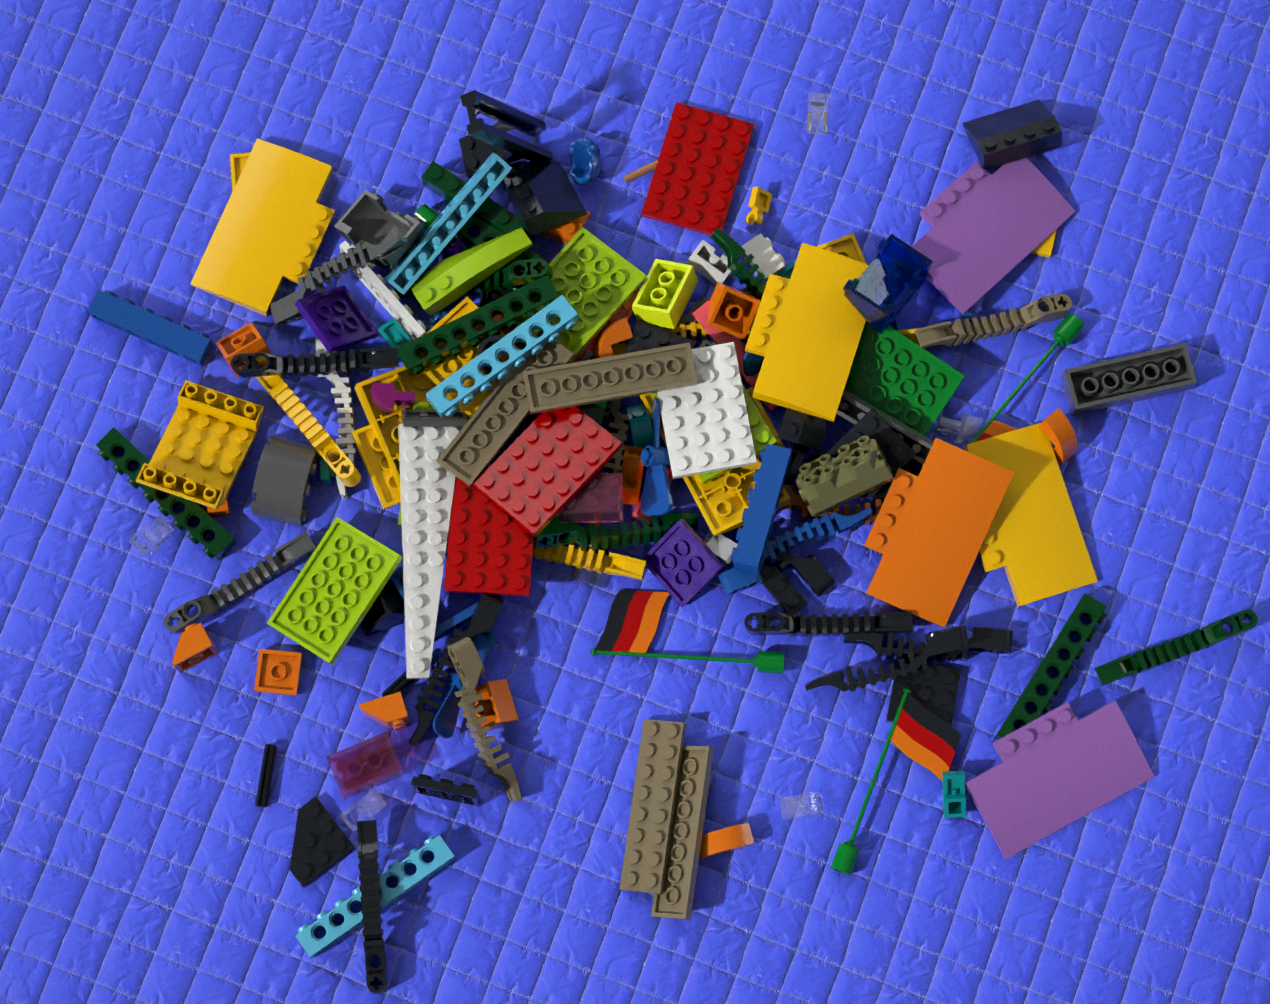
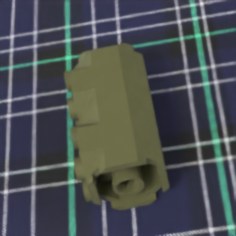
[795,436,895,517]

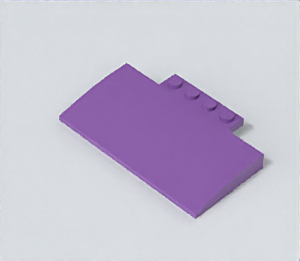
[904,158,1075,314]
[965,701,1154,859]

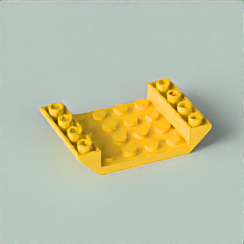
[136,380,264,509]

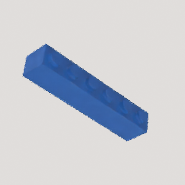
[87,289,213,367]
[730,444,792,574]

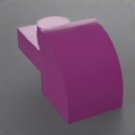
[371,382,415,413]

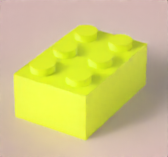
[632,259,698,329]

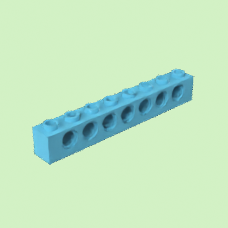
[385,153,512,295]
[426,295,578,419]
[295,835,456,959]

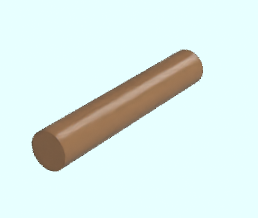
[623,160,658,183]

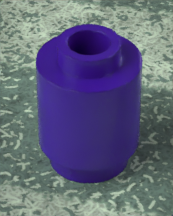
[443,237,463,260]

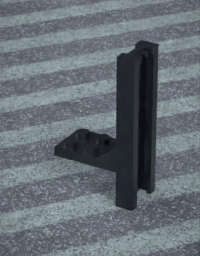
[459,90,553,178]

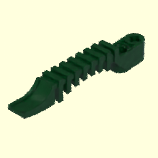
[709,228,767,299]
[395,259,553,298]
[534,513,699,551]
[1094,610,1258,686]

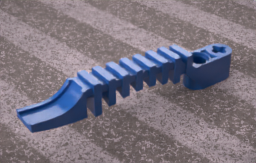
[718,507,872,596]

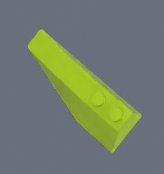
[411,227,533,317]

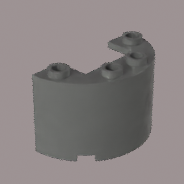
[334,189,425,271]
[251,435,323,526]

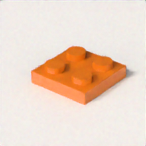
[254,649,303,696]

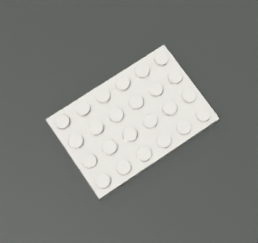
[657,342,757,479]

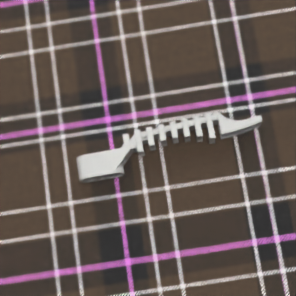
[316,339,357,499]

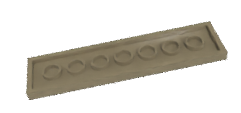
[437,330,574,487]
[523,342,698,414]
[620,719,686,895]
[651,746,714,920]

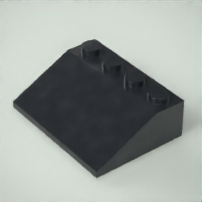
[962,100,1062,170]
[502,161,587,237]

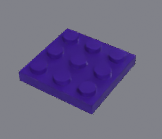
[295,285,378,353]
[641,518,725,607]

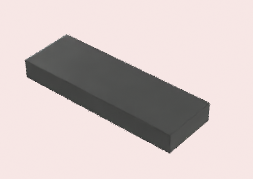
[401,410,467,427]

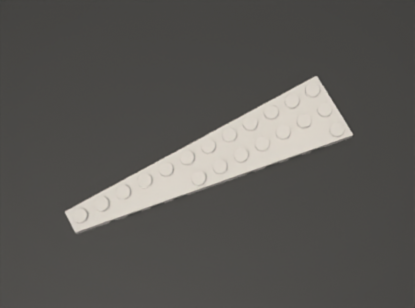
[398,424,462,679]

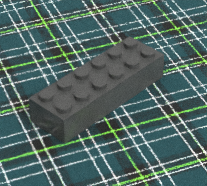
[1061,343,1197,416]

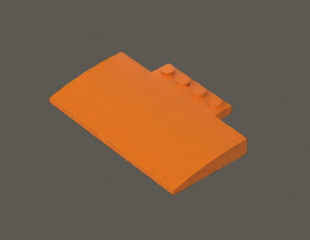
[864,438,1015,628]

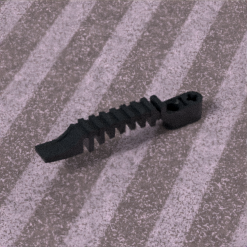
[230,348,399,378]
[742,526,836,598]
[408,593,503,746]
[744,612,913,637]
[805,625,970,692]
[844,627,1013,662]
[357,820,388,994]

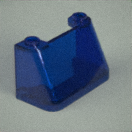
[843,233,933,334]

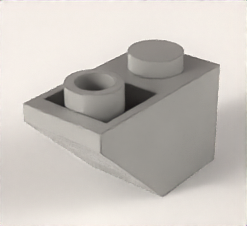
[703,533,738,565]

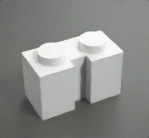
[741,233,785,284]
[686,240,731,285]

